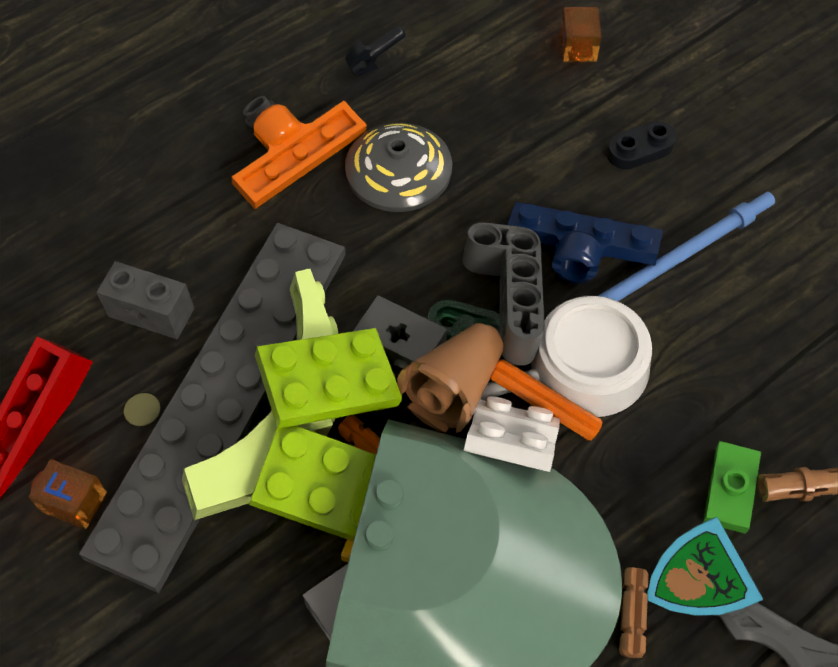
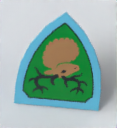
[647,517,763,616]

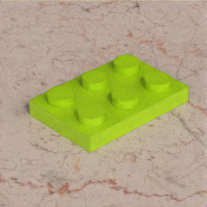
[255,328,402,429]
[249,425,376,542]

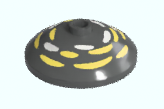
[345,122,452,212]

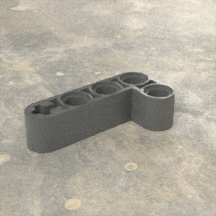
[462,223,545,365]

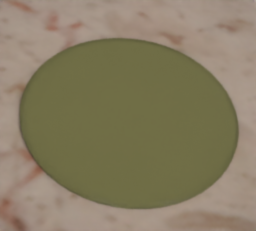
[124,393,160,426]

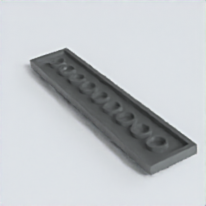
[79,223,346,593]

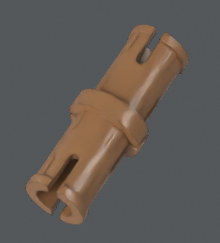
[757,467,838,502]

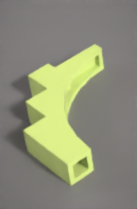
[182,269,338,520]

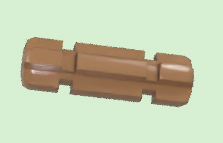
[619,567,649,658]

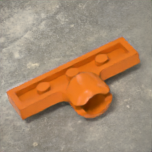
[232,101,367,209]

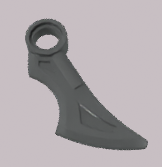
[715,602,838,667]

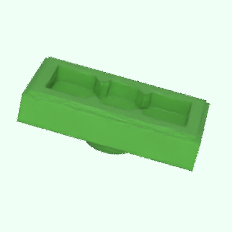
[703,441,761,534]

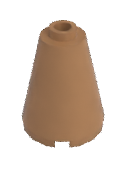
[397,323,504,433]

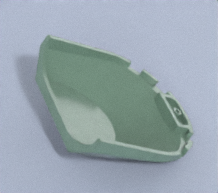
[326,419,622,667]

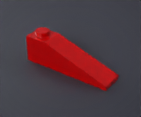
[0,336,93,498]

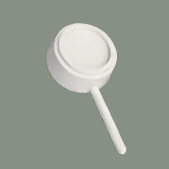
[481,296,652,417]

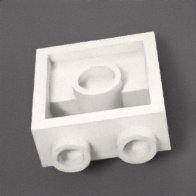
[464,397,560,472]

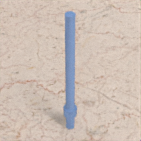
[599,192,775,301]

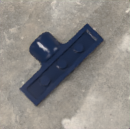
[507,202,663,284]

